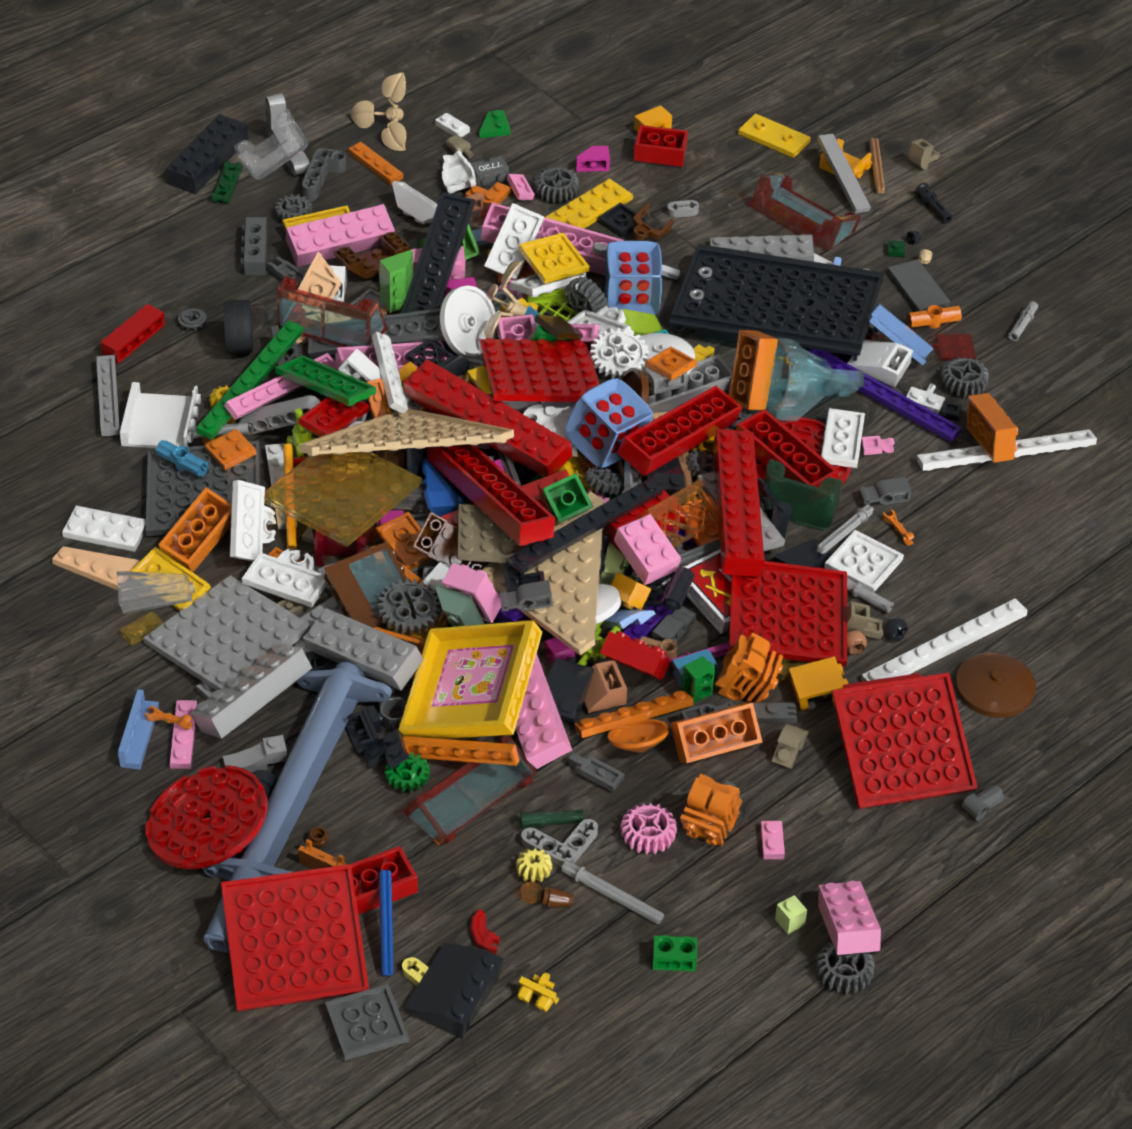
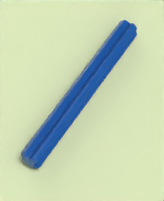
[379,870,394,976]

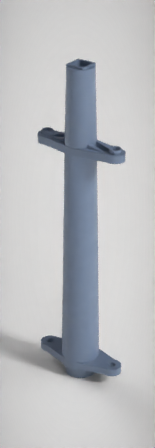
[202,662,392,953]

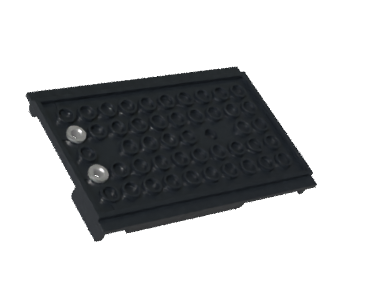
[669,244,885,361]

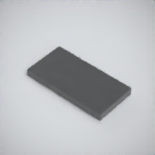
[887,259,950,312]

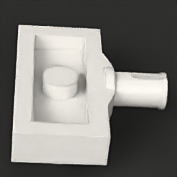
[906,384,945,415]

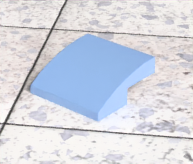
[601,609,655,629]

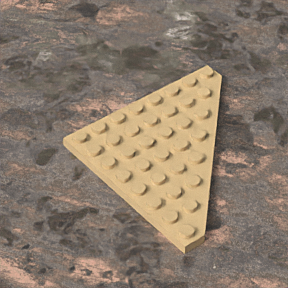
[299,408,514,456]
[482,492,604,655]

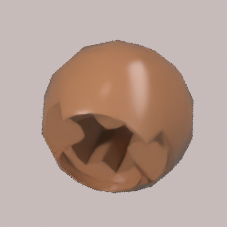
[847,631,867,654]

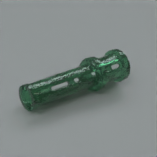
[520,809,584,829]

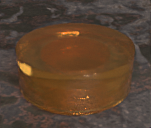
[520,882,542,903]

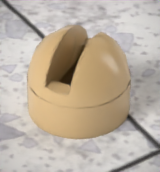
[918,249,932,264]

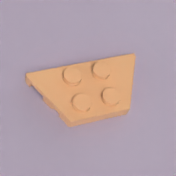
[286,252,342,314]

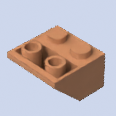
[584,660,627,713]

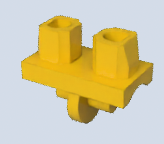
[517,972,559,1012]

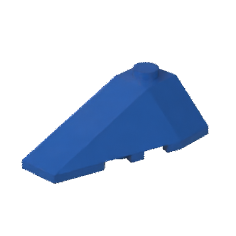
[422,458,467,517]

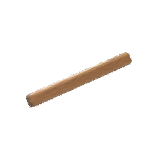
[869,138,885,194]

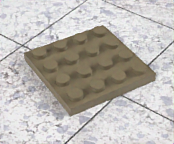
[457,504,535,563]

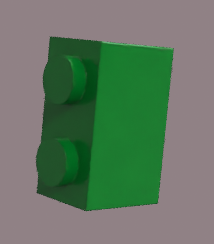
[539,473,594,523]

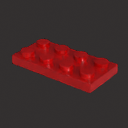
[298,397,370,437]

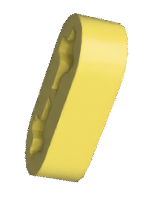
[402,957,429,986]

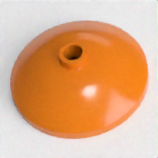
[608,719,669,753]

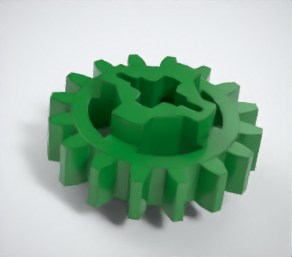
[385,752,430,792]

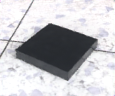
[597,203,645,238]

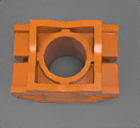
[715,633,783,703]
[680,774,742,846]

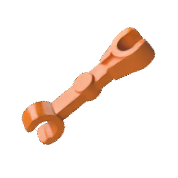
[882,510,914,546]
[144,706,193,730]

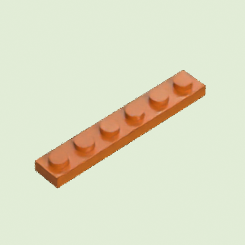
[574,691,694,738]
[403,736,520,766]

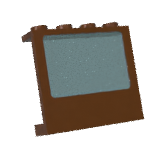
[322,542,412,628]

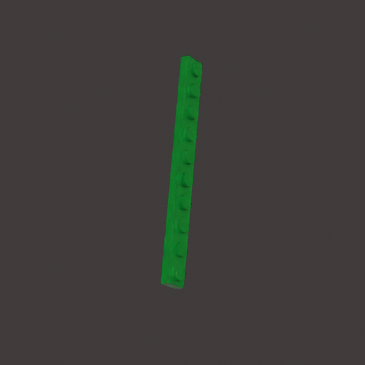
[196,320,304,440]

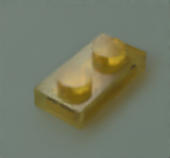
[120,611,164,646]

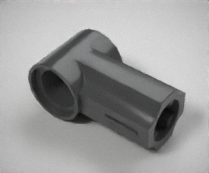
[962,785,1005,821]

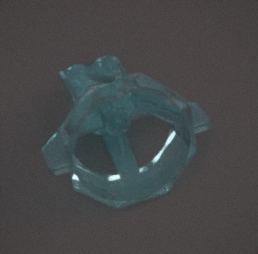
[766,338,864,421]

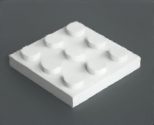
[824,530,904,592]

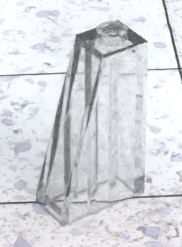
[117,571,195,614]

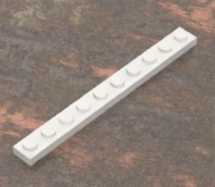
[917,429,1097,471]
[861,598,1028,682]

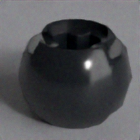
[883,617,908,641]

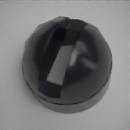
[906,231,921,245]

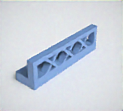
[868,303,933,365]
[118,689,159,770]

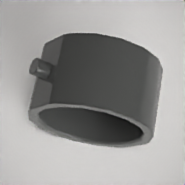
[380,697,407,730]

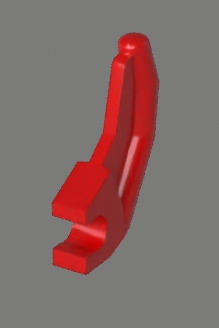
[470,909,500,955]

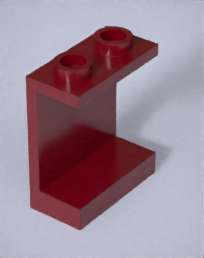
[314,526,367,567]

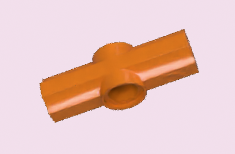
[907,305,962,328]

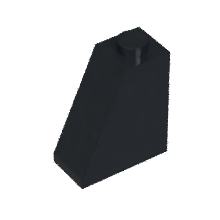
[773,539,831,568]

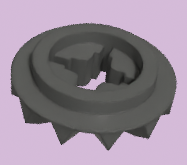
[178,308,207,330]

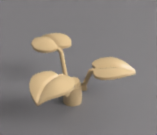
[351,73,406,151]
[484,261,527,339]

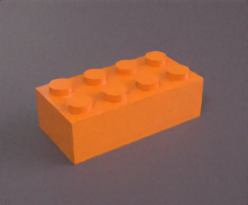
[729,330,778,410]
[966,393,1018,463]
[159,487,232,572]
[670,703,762,763]

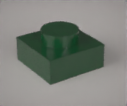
[887,240,905,258]

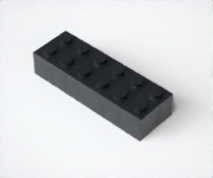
[166,114,249,195]

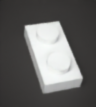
[435,113,470,137]

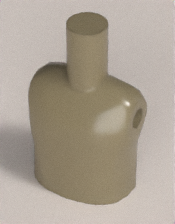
[446,135,474,158]

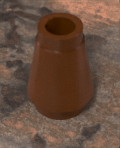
[541,886,574,907]

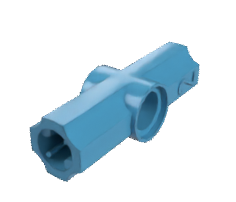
[156,440,209,477]

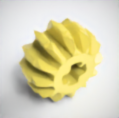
[516,847,552,884]

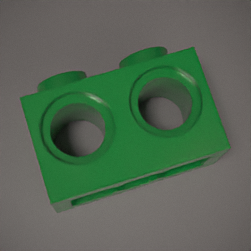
[681,656,715,704]
[652,935,697,972]

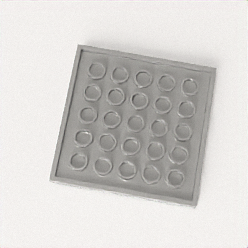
[143,575,311,691]

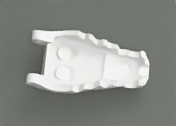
[442,150,476,194]

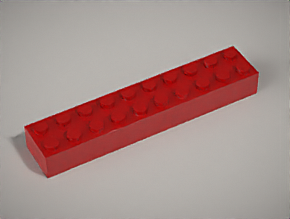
[403,359,573,477]
[713,429,765,577]
[427,444,555,546]

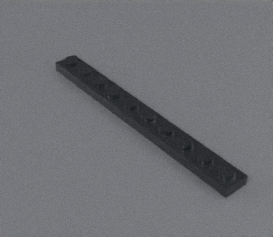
[508,478,664,574]

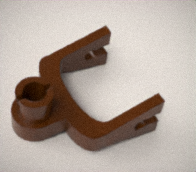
[632,203,674,241]

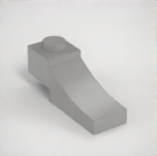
[223,735,287,772]

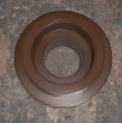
[308,827,329,847]

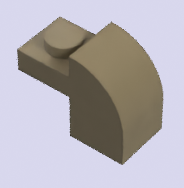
[908,138,940,169]
[847,601,883,639]
[772,724,808,769]

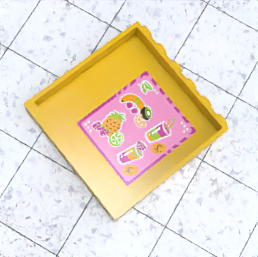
[399,620,542,739]

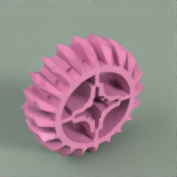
[620,802,677,855]

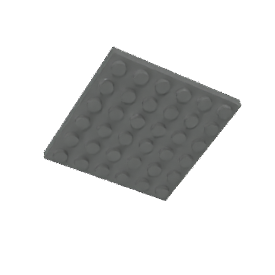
[146,441,260,536]

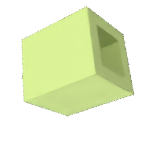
[775,895,807,934]

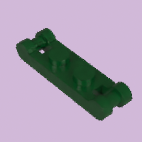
[212,161,243,204]

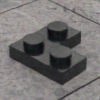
[503,563,545,592]
[364,729,409,769]

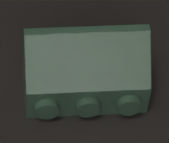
[435,585,485,627]

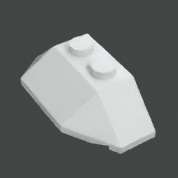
[392,181,437,224]

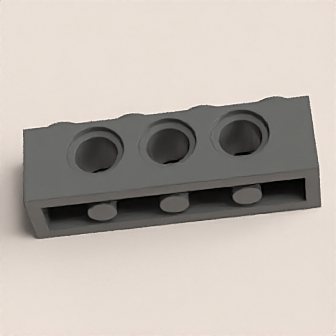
[241,217,267,275]

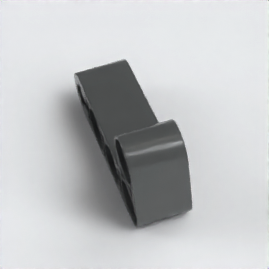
[302,148,346,202]

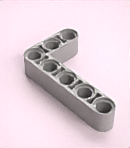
[265,93,310,176]
[238,396,320,438]

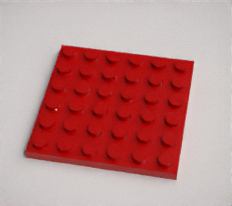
[479,338,600,402]
[728,561,847,667]
[831,673,978,809]
[221,864,369,1012]

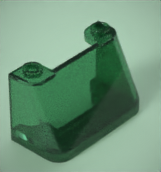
[761,459,842,530]

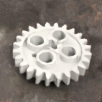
[590,328,649,379]

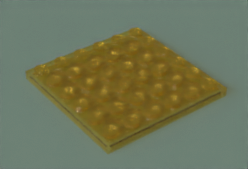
[263,451,422,547]

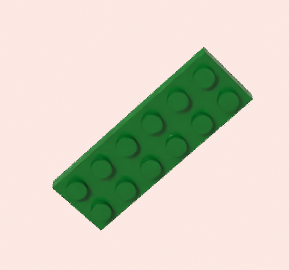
[275,355,376,406]

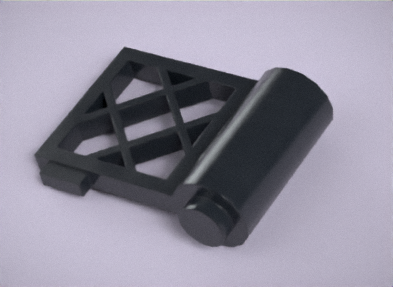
[405,339,469,377]
[757,478,792,539]
[635,567,695,611]

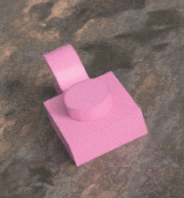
[861,436,895,455]

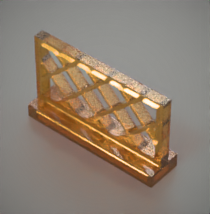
[638,479,718,548]

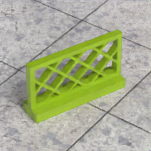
[526,289,578,322]

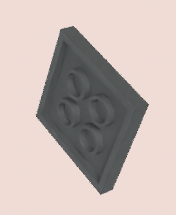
[325,984,409,1061]

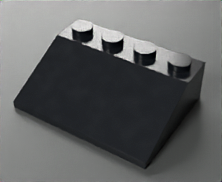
[403,943,504,1039]

